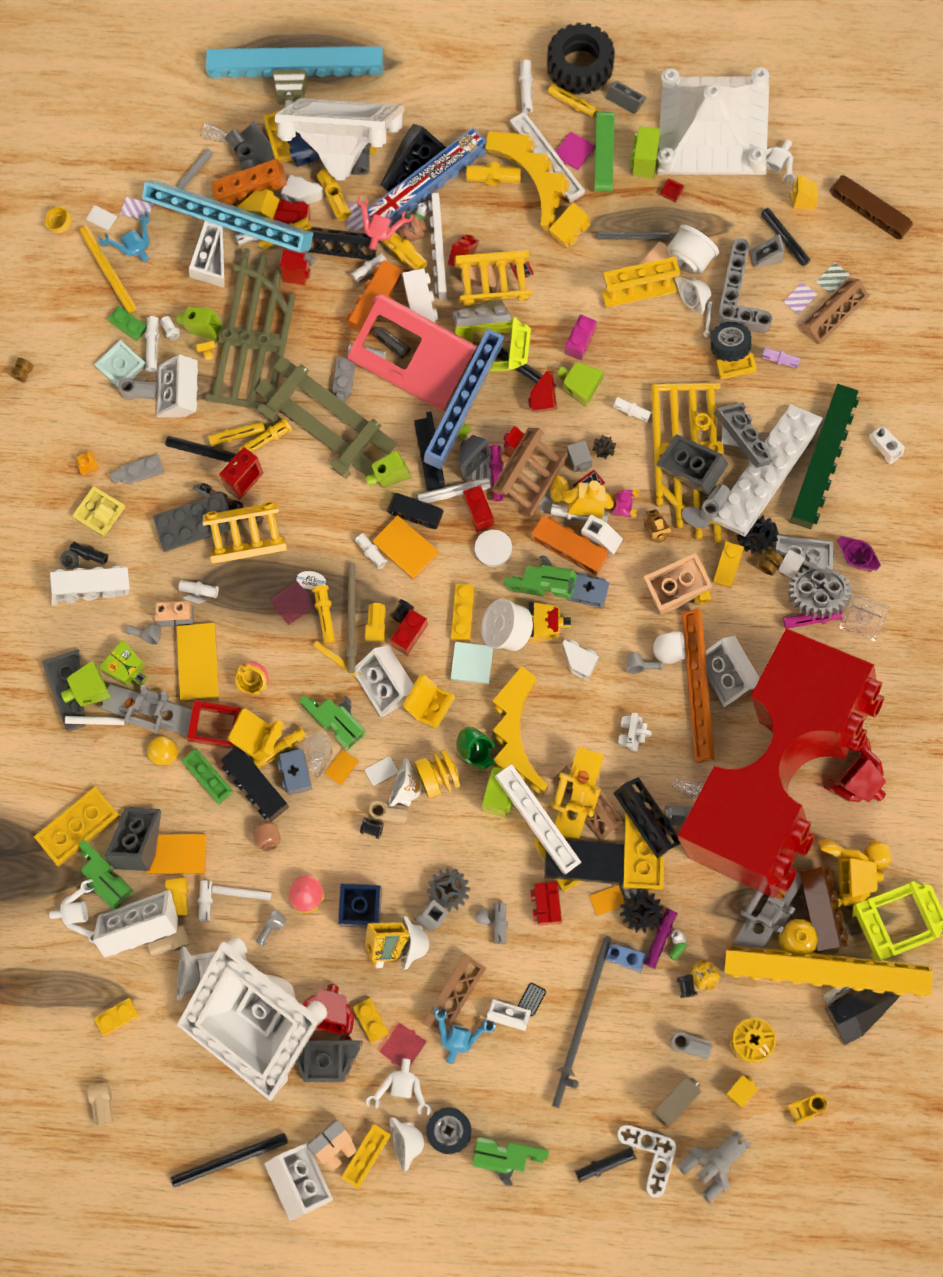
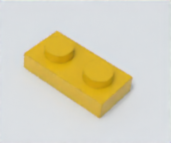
[716,353,757,380]
[94,998,140,1036]
[353,998,389,1044]

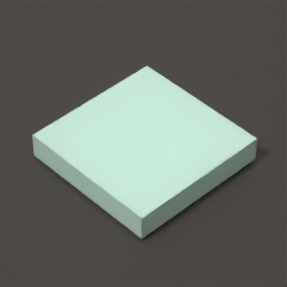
[94,340,146,388]
[451,642,493,685]

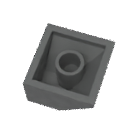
[460,435,490,481]

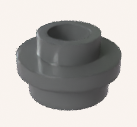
[60,550,79,569]

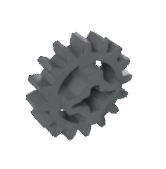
[427,868,470,912]

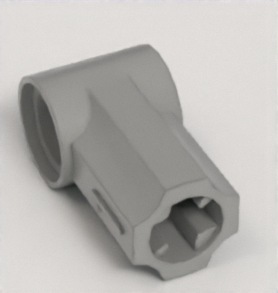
[118,378,157,400]
[699,484,732,522]
[669,1032,712,1059]

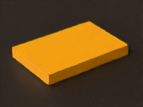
[372,515,439,580]
[145,834,207,875]

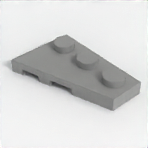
[452,300,511,327]
[775,535,833,575]

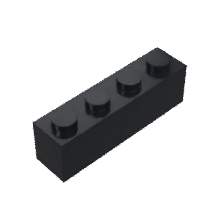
[221,747,289,822]

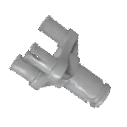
[677,1131,750,1203]

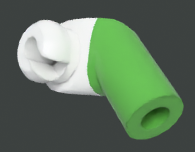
[404,203,428,220]
[668,930,687,961]

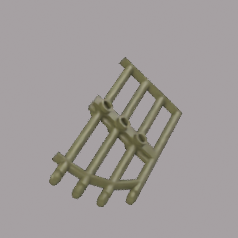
[205,248,296,409]

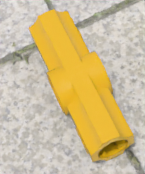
[466,162,521,186]
[317,168,352,221]
[379,227,427,271]

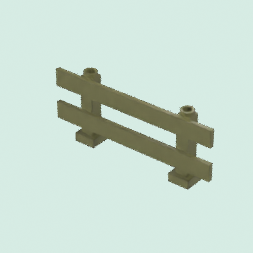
[255,356,397,479]

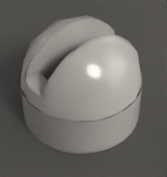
[475,908,491,925]

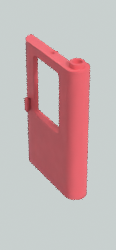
[348,294,478,412]

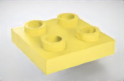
[72,486,125,537]

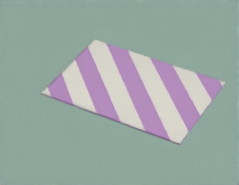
[120,197,153,219]
[346,203,369,231]
[784,283,817,314]

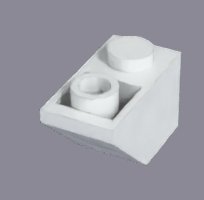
[281,175,324,204]
[581,515,623,556]
[562,640,599,681]

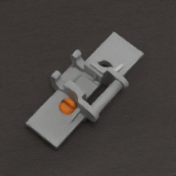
[101,684,192,736]
[732,873,802,948]

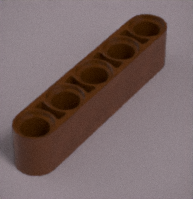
[829,175,913,240]

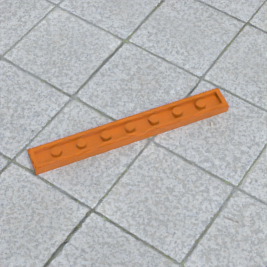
[682,608,715,763]

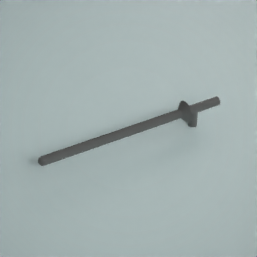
[552,936,611,1108]

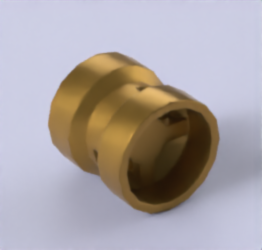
[9,357,34,383]
[757,549,784,576]

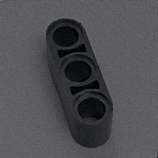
[387,493,444,529]

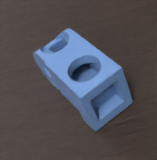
[605,944,646,973]

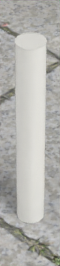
[65,716,124,725]
[212,885,272,901]

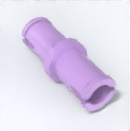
[761,347,800,369]

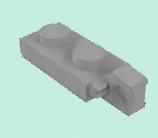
[332,357,356,403]
[110,454,164,485]

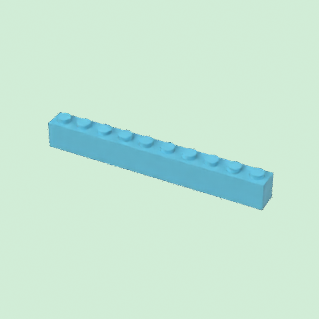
[206,46,383,79]
[142,180,313,252]

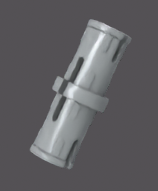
[492,903,508,945]

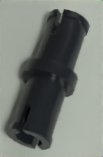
[69,541,109,565]

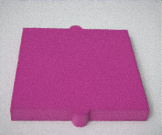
[556,132,595,170]

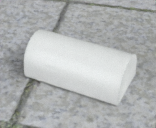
[486,999,531,1031]

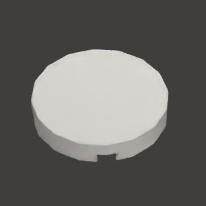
[475,530,512,567]

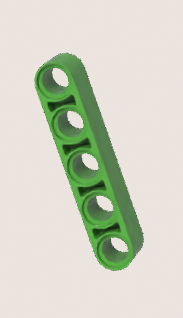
[594,112,615,192]

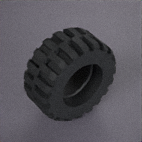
[547,23,615,95]

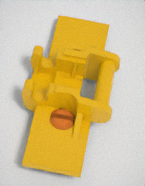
[550,746,605,840]

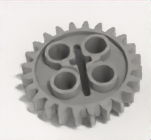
[788,567,852,619]

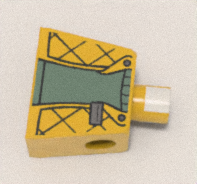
[365,922,410,968]

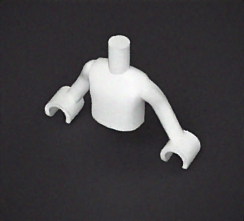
[766,140,795,187]
[49,879,95,944]
[366,1059,432,1116]

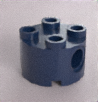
[287,132,321,167]

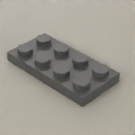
[153,492,231,552]

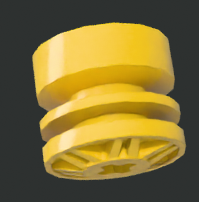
[414,749,460,799]
[729,1018,776,1064]

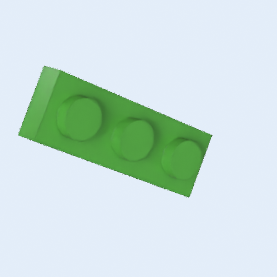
[181,748,234,805]

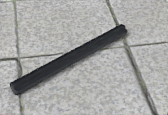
[171,1133,288,1187]

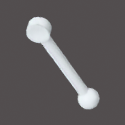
[703,301,712,337]

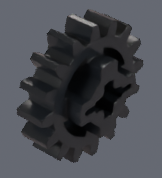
[737,515,779,554]
[620,889,663,934]

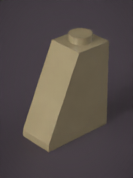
[652,1077,702,1128]

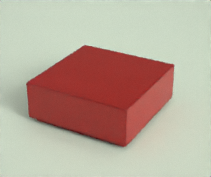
[660,178,684,203]

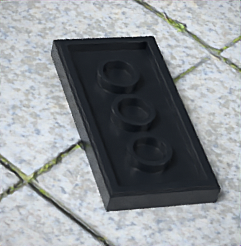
[544,839,624,885]

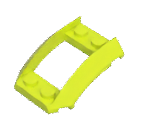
[455,317,531,371]
[852,881,943,961]

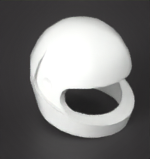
[653,631,686,664]

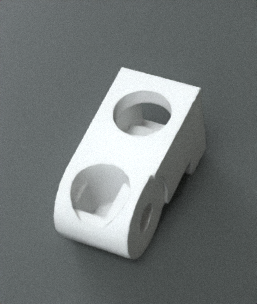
[869,426,905,465]

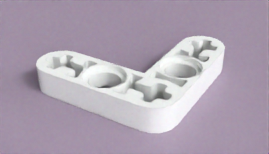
[617,1125,676,1198]

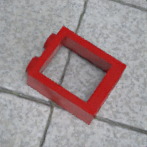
[219,446,264,501]
[187,700,240,749]

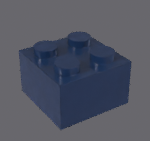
[338,884,382,928]

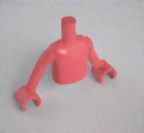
[357,196,413,250]

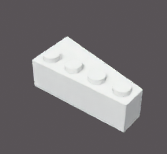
[49,566,130,606]

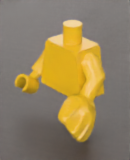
[549,475,614,519]
[817,839,884,907]

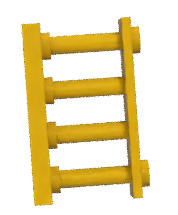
[454,250,533,306]
[602,256,680,308]
[203,501,287,564]

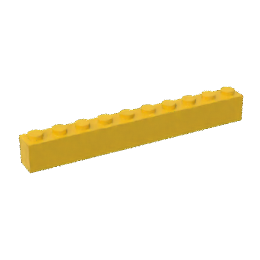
[724,945,933,998]

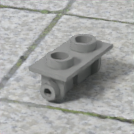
[665,805,692,826]

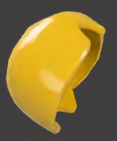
[44,207,72,234]
[146,736,179,765]

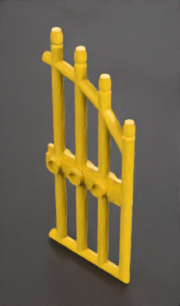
[651,382,724,544]

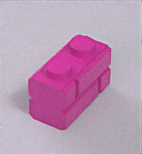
[565,315,597,360]

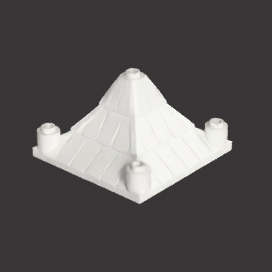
[657,67,769,175]
[275,98,404,180]
[177,938,327,1101]

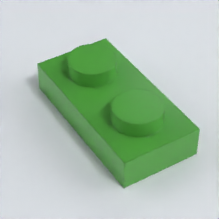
[108,306,147,342]

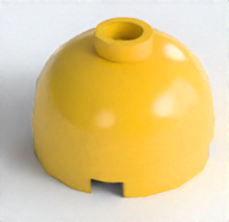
[779,919,818,954]

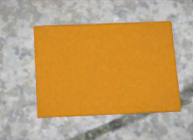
[324,749,359,786]
[589,885,626,916]

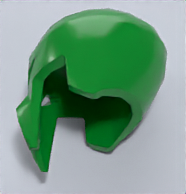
[456,726,496,770]

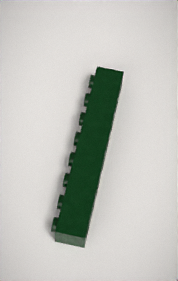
[789,384,860,530]

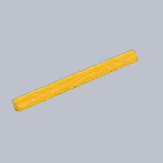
[79,225,137,314]

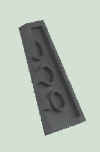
[714,403,773,468]
[42,649,86,732]

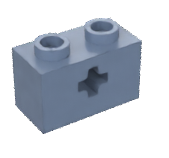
[567,573,610,609]
[277,749,313,795]

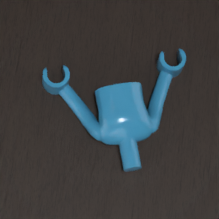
[98,211,150,263]
[433,1006,495,1064]

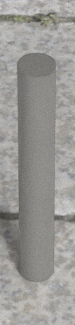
[176,149,213,189]

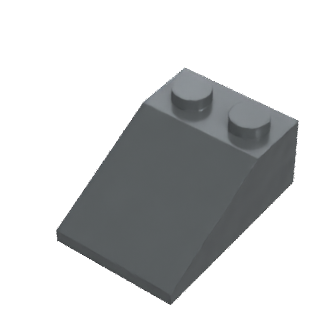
[656,434,728,495]
[105,808,161,871]

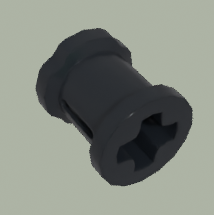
[390,599,414,623]
[360,817,384,839]
[676,975,698,999]

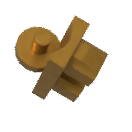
[643,509,672,543]

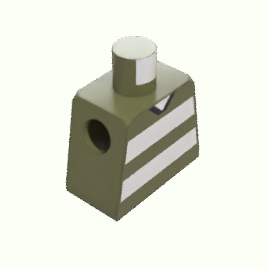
[273,70,308,108]

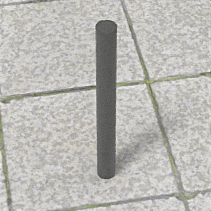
[596,232,669,240]

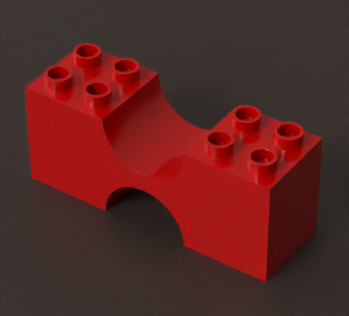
[677,628,884,898]

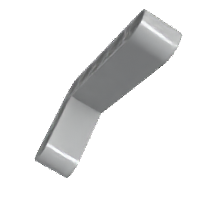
[718,238,772,333]

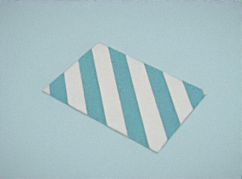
[816,262,850,294]

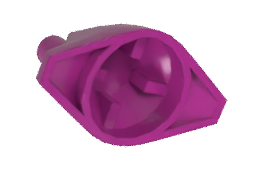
[837,536,881,572]

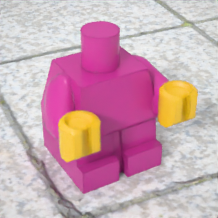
[612,488,639,518]

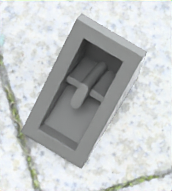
[750,234,785,268]

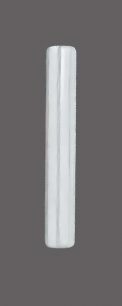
[418,478,491,503]

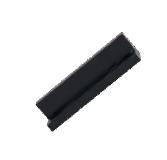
[306,227,379,260]
[414,411,445,491]
[613,777,681,859]

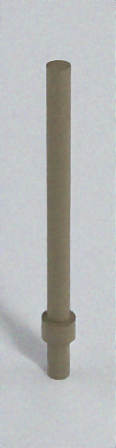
[345,563,357,673]

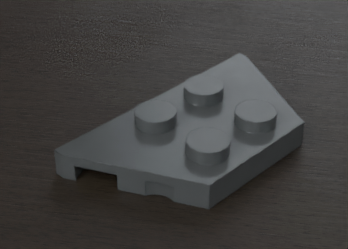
[295,1040,363,1082]

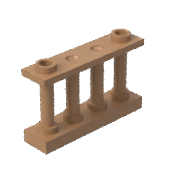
[491,428,569,516]

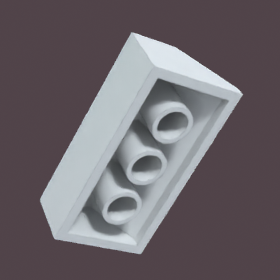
[93,890,178,958]

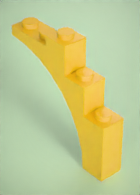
[485,131,570,231]
[492,666,548,795]

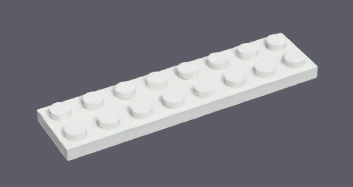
[712,404,824,537]

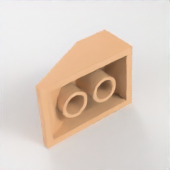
[644,553,713,616]

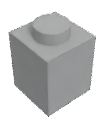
[567,440,592,473]
[415,900,449,932]

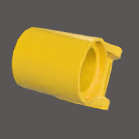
[786,1094,828,1125]

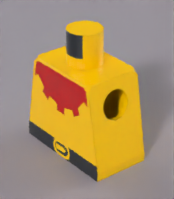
[528,602,571,642]

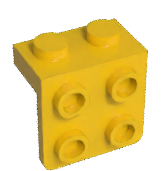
[403,674,455,730]
[228,708,284,760]

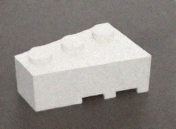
[189,221,224,288]
[402,269,438,323]

